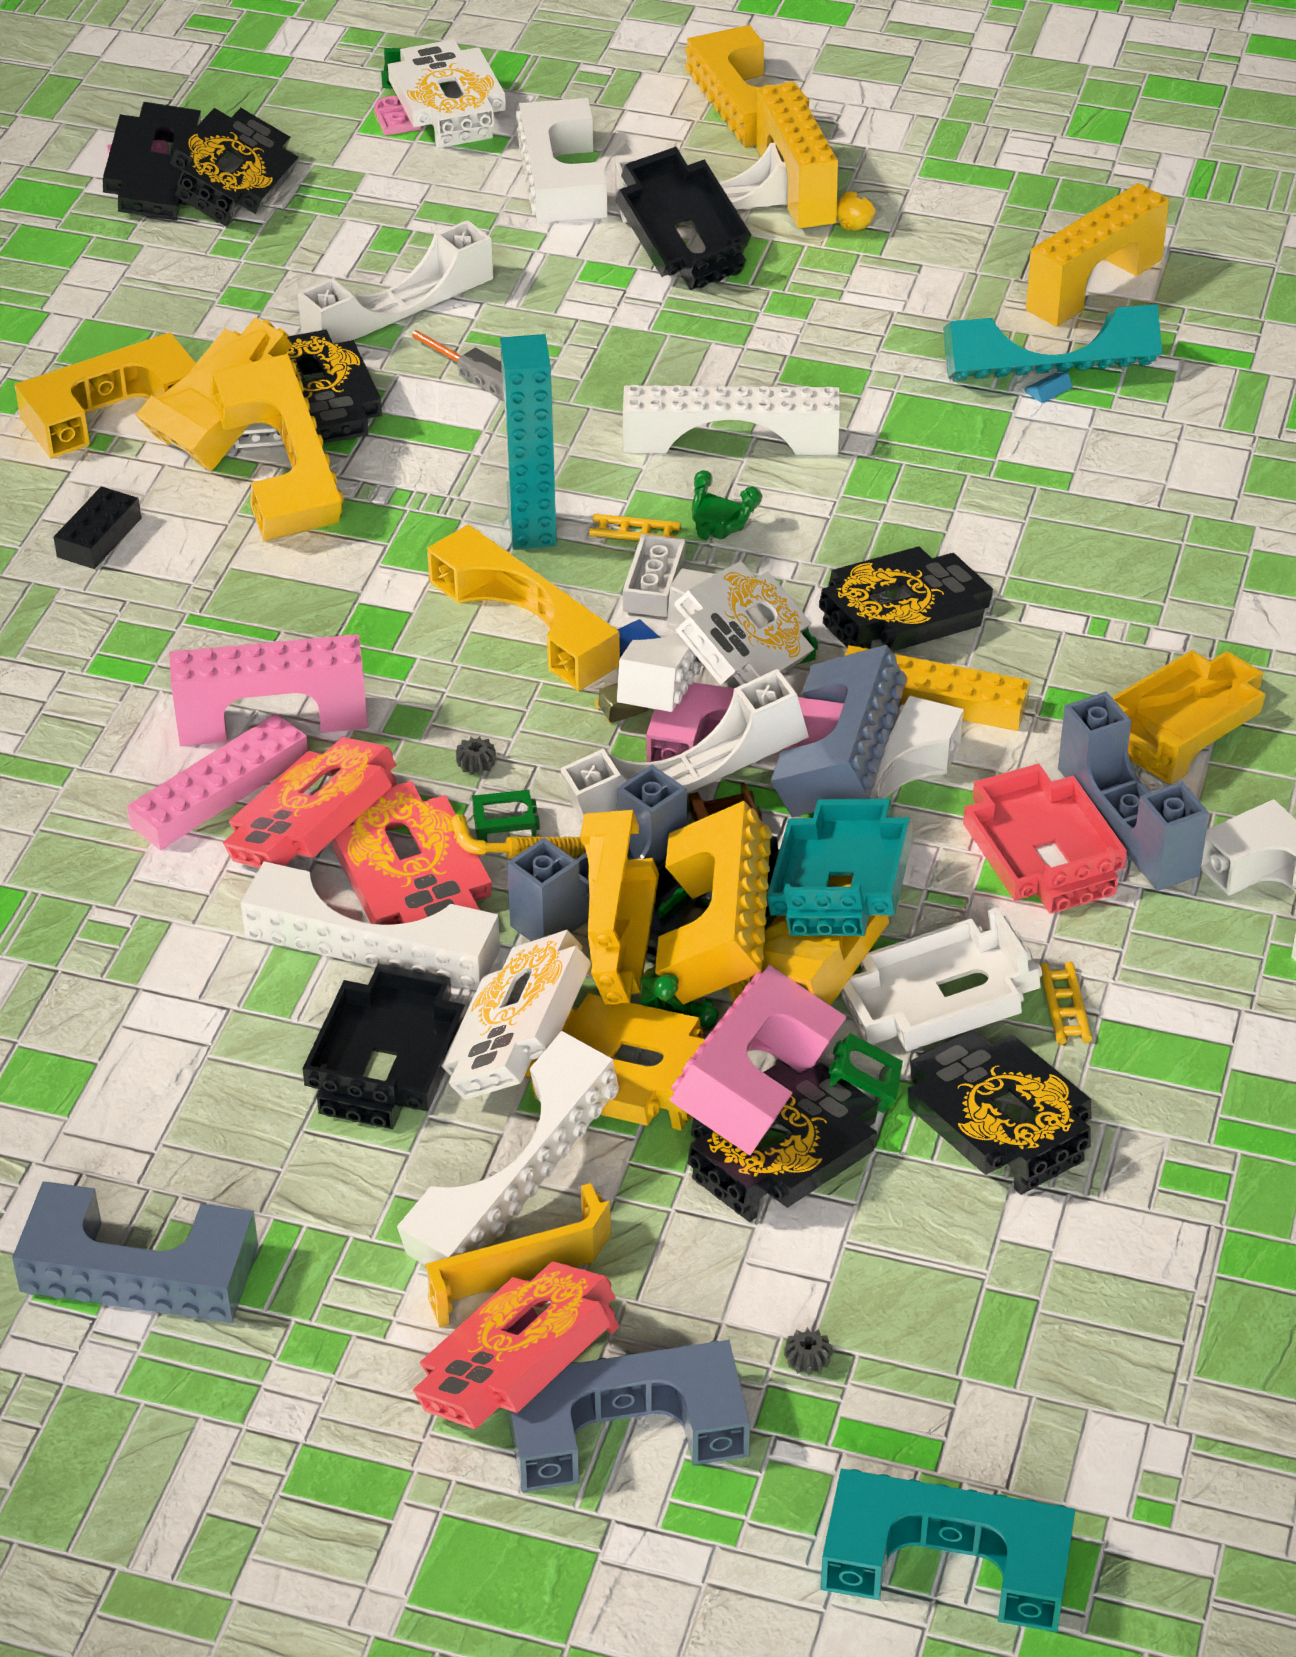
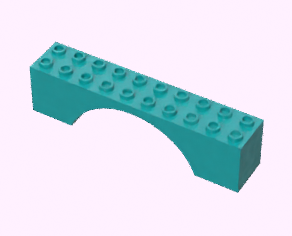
[943,304,1162,381]
[500,334,557,549]

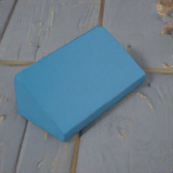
[1024,373,1072,403]

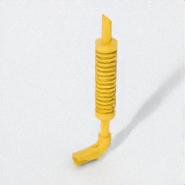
[451,814,586,859]

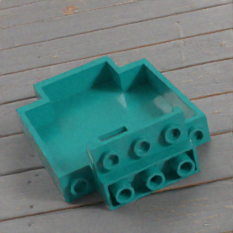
[767,798,913,936]

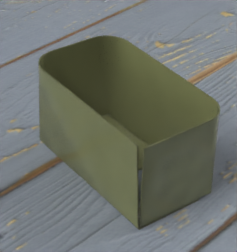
[598,683,651,723]

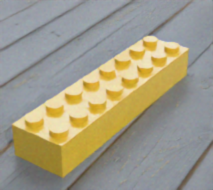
[844,645,1030,731]

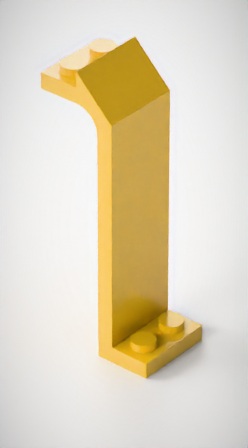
[425,1183,611,1327]

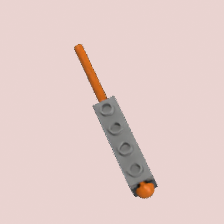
[412,330,504,401]

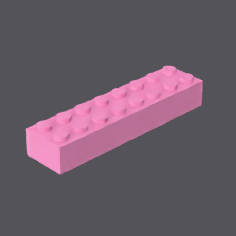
[127,713,308,850]

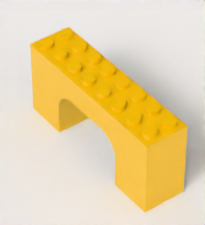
[685,25,809,148]
[756,82,838,229]
[1026,183,1169,327]
[15,332,196,459]
[211,354,344,541]
[655,801,772,1004]

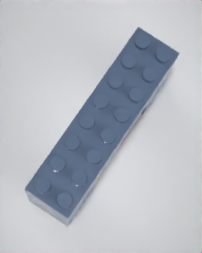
[771,645,907,817]
[1058,691,1209,891]
[507,765,687,941]
[12,1181,258,1323]
[506,1340,750,1492]

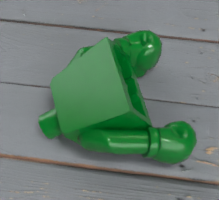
[691,470,763,540]
[640,963,718,1029]

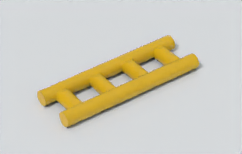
[589,514,681,541]
[1040,961,1092,1045]

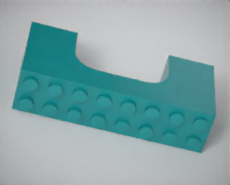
[820,1468,1075,1632]

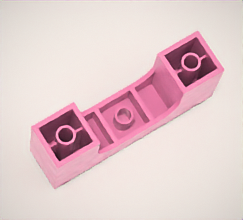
[169,634,368,746]
[646,682,844,762]
[669,965,846,1155]

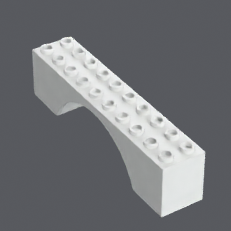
[615,142,788,223]
[298,220,493,344]
[623,385,840,455]
[617,568,716,712]
[560,669,809,823]
[852,696,964,877]
[241,862,500,991]
[397,1031,619,1265]

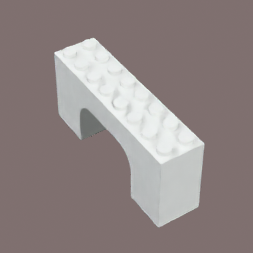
[516,98,607,223]
[1201,799,1296,961]

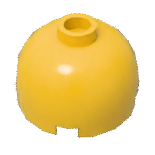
[837,192,876,231]

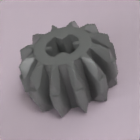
[456,736,496,775]
[784,1327,832,1376]

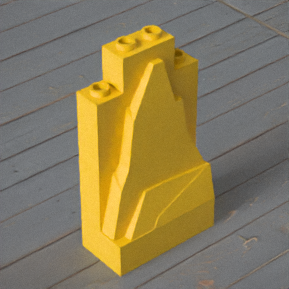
[136,317,292,472]
[1112,650,1266,785]
[580,810,659,1005]
[728,876,889,1006]

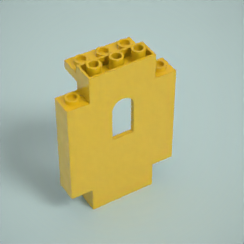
[525,993,705,1131]

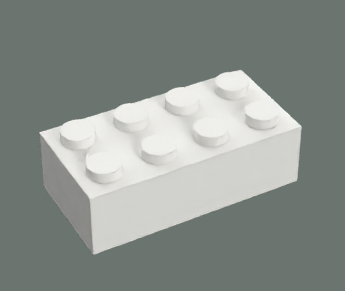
[623,534,686,617]

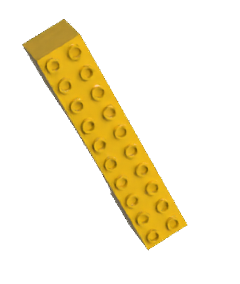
[427,524,620,691]

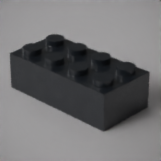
[54,486,141,569]

